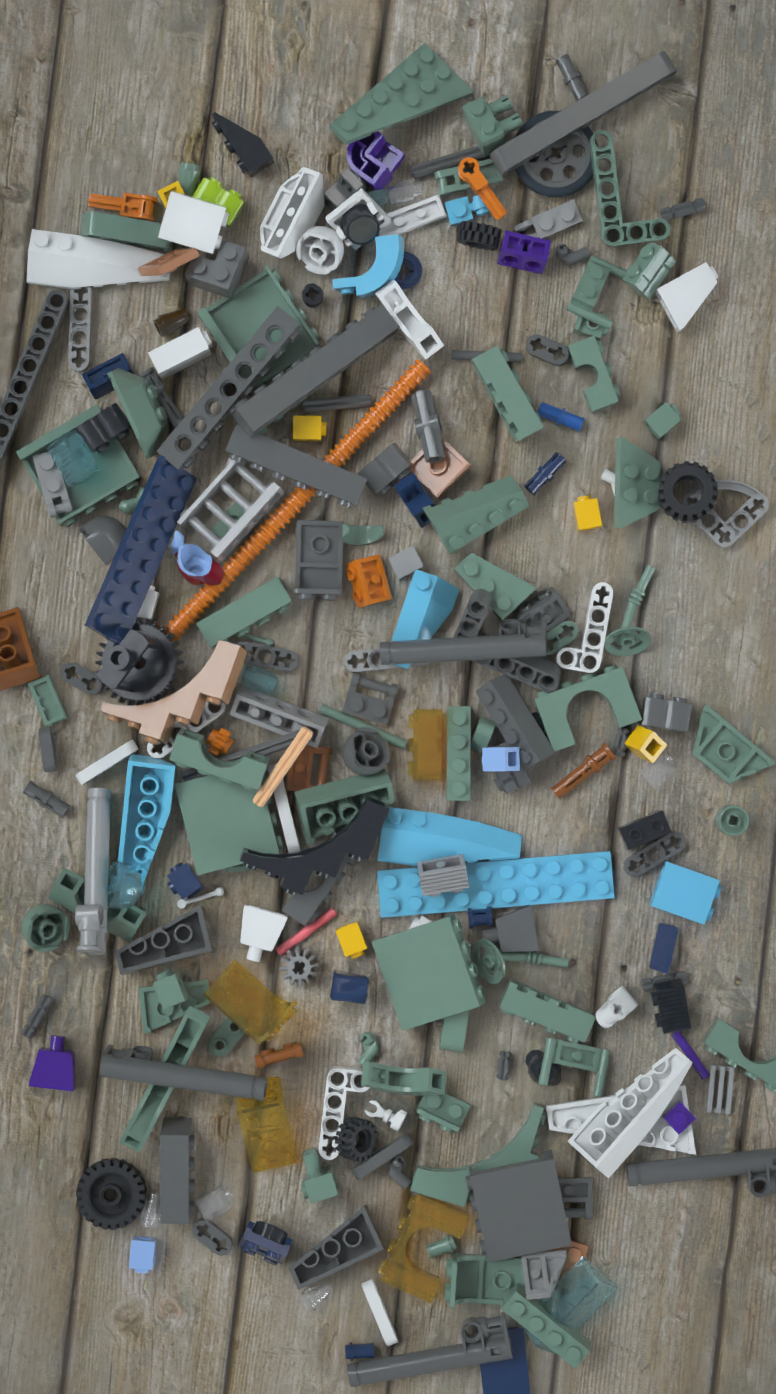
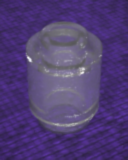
[387,178,423,206]

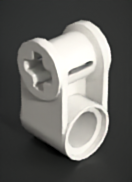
[596,986,638,1028]

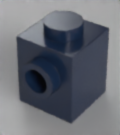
[167,862,205,901]

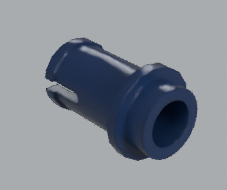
[345,1342,374,1361]

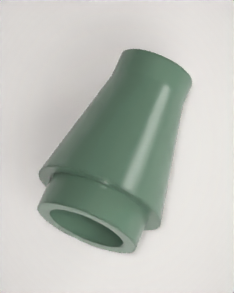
[178,162,201,196]

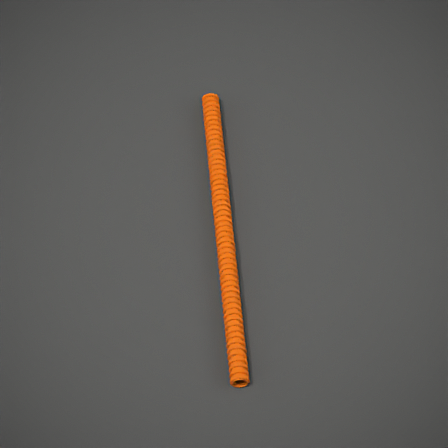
[164,359,431,642]

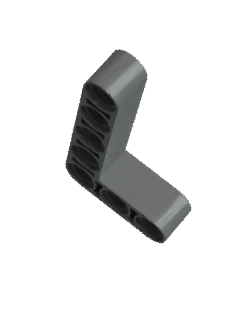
[453,589,562,692]

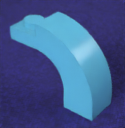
[332,234,404,298]

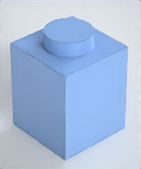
[482,747,520,771]
[129,1236,157,1273]

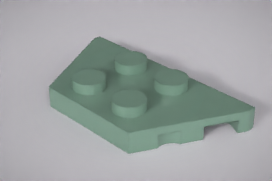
[614,438,661,529]
[692,704,775,784]

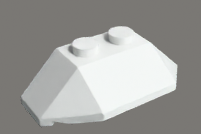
[260,167,324,259]

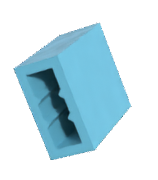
[649,861,722,925]

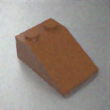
[0,607,41,691]

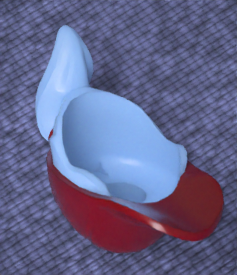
[170,530,223,586]

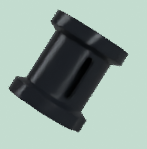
[302,283,323,308]

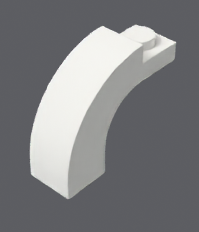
[375,279,444,360]

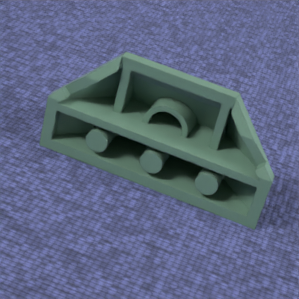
[107,368,168,459]

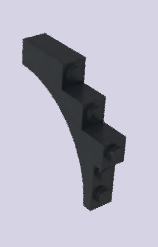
[240,796,390,896]

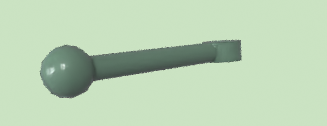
[241,634,273,647]

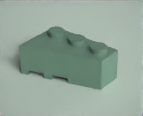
[454,553,537,621]

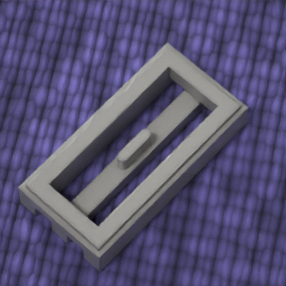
[706,1064,735,1114]

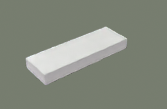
[378,194,447,236]

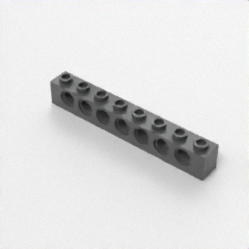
[157,306,302,470]

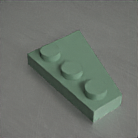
[138,979,212,1034]

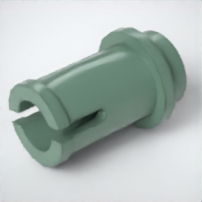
[426,1235,458,1259]

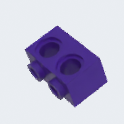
[497,230,551,274]

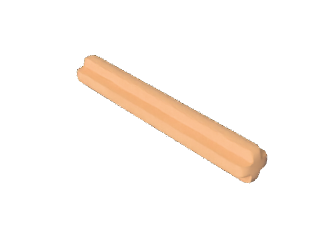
[253,727,313,807]

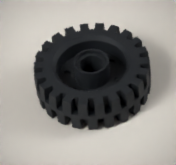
[76,1158,147,1230]

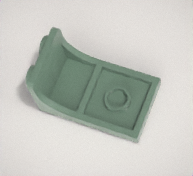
[444,1253,525,1308]

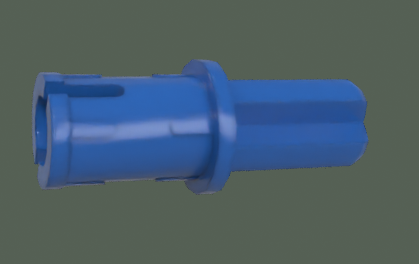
[537,402,584,432]

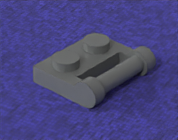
[342,672,398,725]
[558,1177,593,1220]

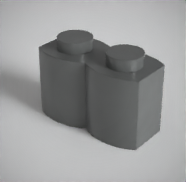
[357,443,413,495]
[640,693,692,732]

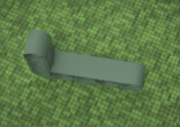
[590,130,670,247]

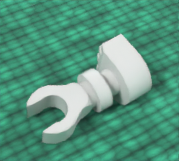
[365,1100,408,1131]

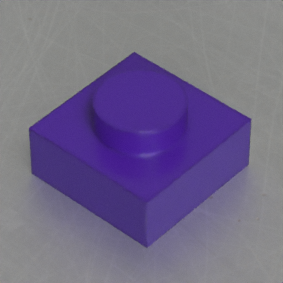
[662,1101,696,1135]

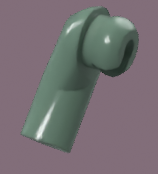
[119,486,144,514]
[358,1032,379,1065]

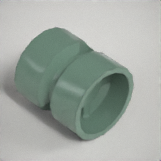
[715,805,749,836]

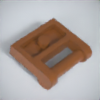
[286,745,333,791]
[254,1041,305,1069]

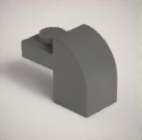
[324,168,367,211]

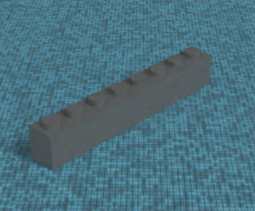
[233,305,400,438]

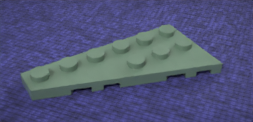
[329,43,474,145]

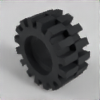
[457,221,502,250]
[335,1117,379,1162]

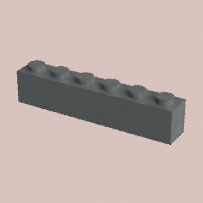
[225,425,367,508]

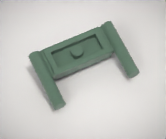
[567,255,627,329]
[538,1038,611,1097]

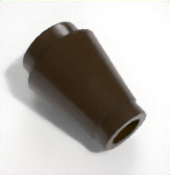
[153,308,190,337]

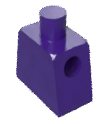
[29,1035,76,1091]

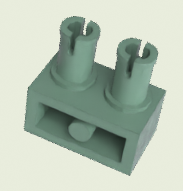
[462,95,523,157]
[301,1147,339,1204]

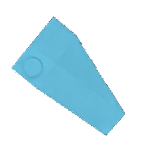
[391,569,460,669]

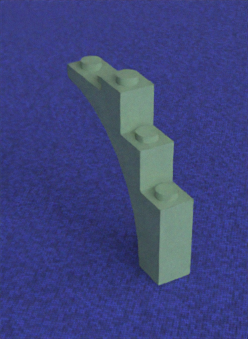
[119,1006,210,1153]
[410,1103,546,1207]

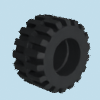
[658,461,718,523]

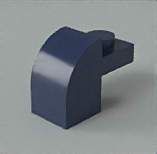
[394,473,435,528]

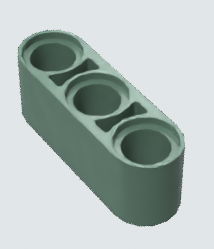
[439,1010,470,1053]

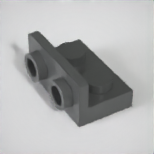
[513,587,571,631]

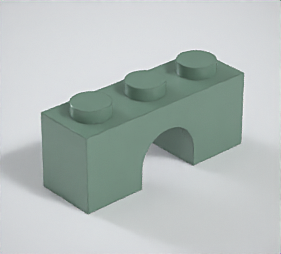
[567,336,621,414]

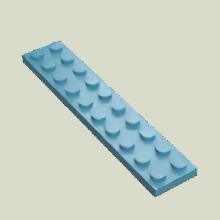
[377,851,614,918]

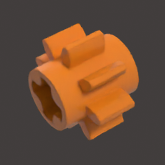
[205,727,234,756]

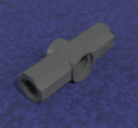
[411,390,446,463]

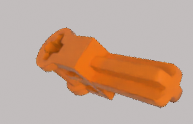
[458,157,507,220]
[88,192,158,222]

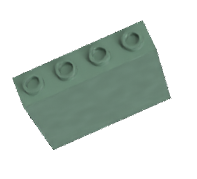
[197,266,321,391]
[16,404,141,527]
[175,775,284,876]
[372,913,486,1031]

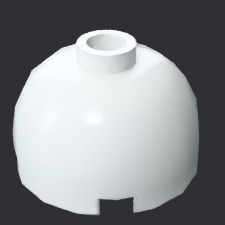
[296,226,344,275]

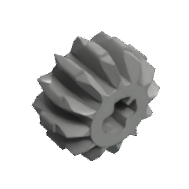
[279,947,319,987]

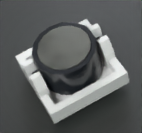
[325,188,391,250]

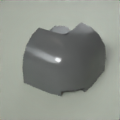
[79,516,126,566]

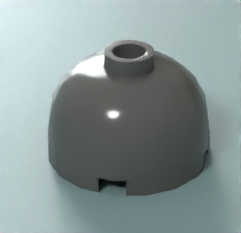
[342,727,390,776]

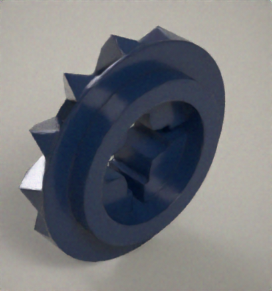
[394,252,422,289]

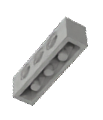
[230,686,330,748]

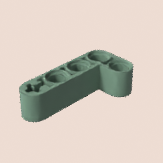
[79,211,173,251]

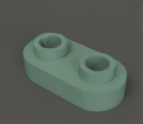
[208,1014,247,1057]

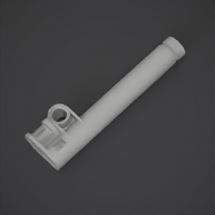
[75,788,111,955]

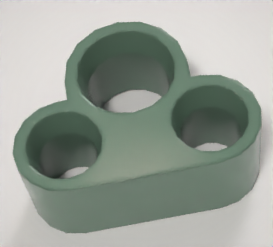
[471,717,495,754]

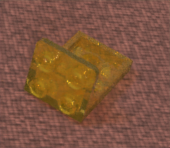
[203,959,298,1045]
[235,1076,299,1173]

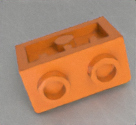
[346,554,392,608]

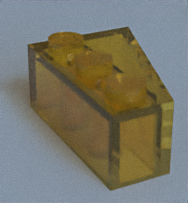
[408,709,442,780]

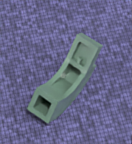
[361,1061,446,1096]

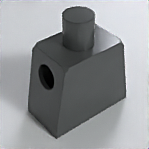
[483,905,540,952]

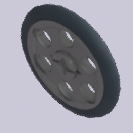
[514,111,598,198]

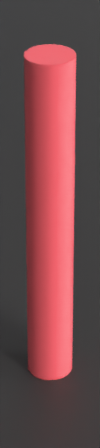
[276,908,337,956]

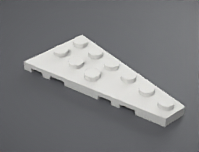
[546,1084,696,1155]

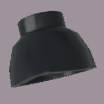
[525,1050,561,1086]

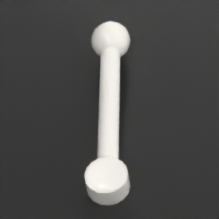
[177,887,224,909]

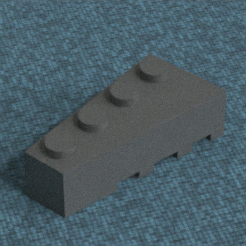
[115,905,214,976]
[160,1117,195,1224]
[288,1205,385,1290]

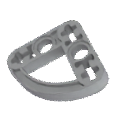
[681,480,769,548]

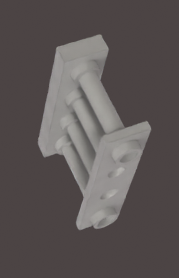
[177,459,284,562]

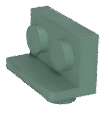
[416,1092,471,1133]

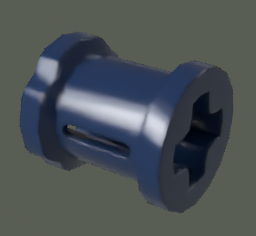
[467,906,493,929]

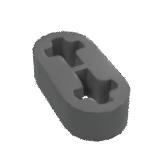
[526,334,569,366]
[61,662,103,695]
[39,727,57,773]
[193,1218,233,1256]

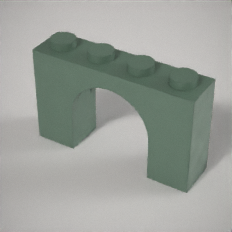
[533,664,642,751]

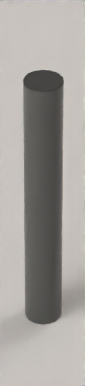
[451,350,522,362]

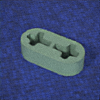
[547,621,578,655]

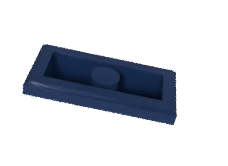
[82,353,134,399]
[649,923,679,974]

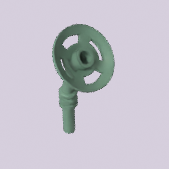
[604,565,655,656]
[472,939,569,984]

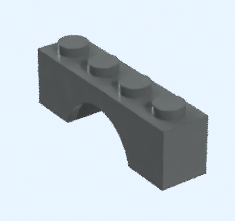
[282,832,355,926]

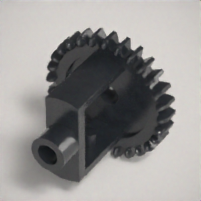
[95,617,184,706]

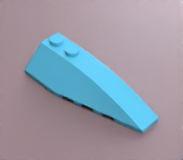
[114,754,176,899]
[377,807,522,866]

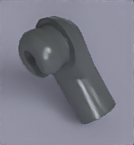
[555,244,590,265]
[389,1155,412,1190]

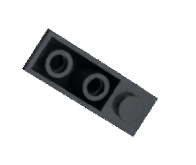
[211,112,274,178]

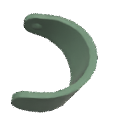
[342,524,384,546]

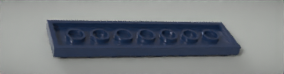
[84,456,197,645]

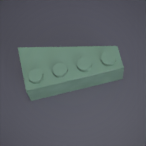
[471,346,544,443]
[423,476,530,554]
[294,769,395,845]
[498,978,596,1044]

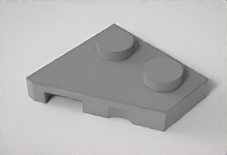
[521,1250,567,1300]

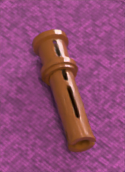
[551,742,617,799]

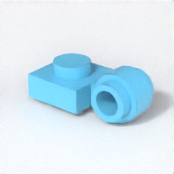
[445,195,490,226]

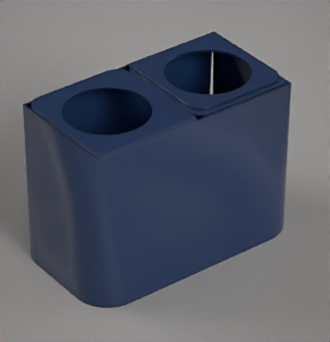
[330,969,369,1004]

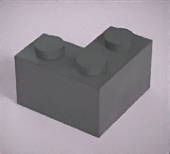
[185,240,249,299]

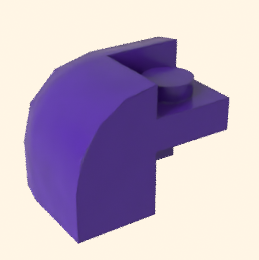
[347,131,406,191]

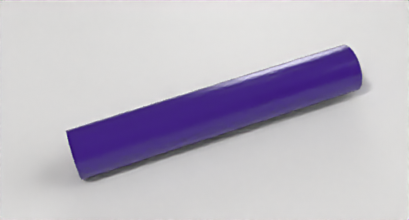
[671,1031,710,1080]

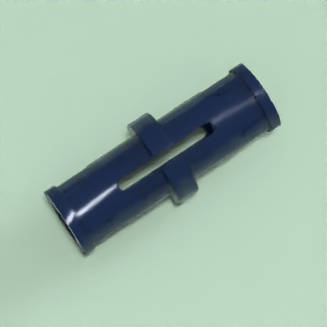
[524,452,567,496]

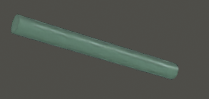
[319,704,408,749]

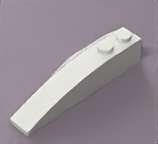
[27,229,171,289]
[568,1048,693,1179]

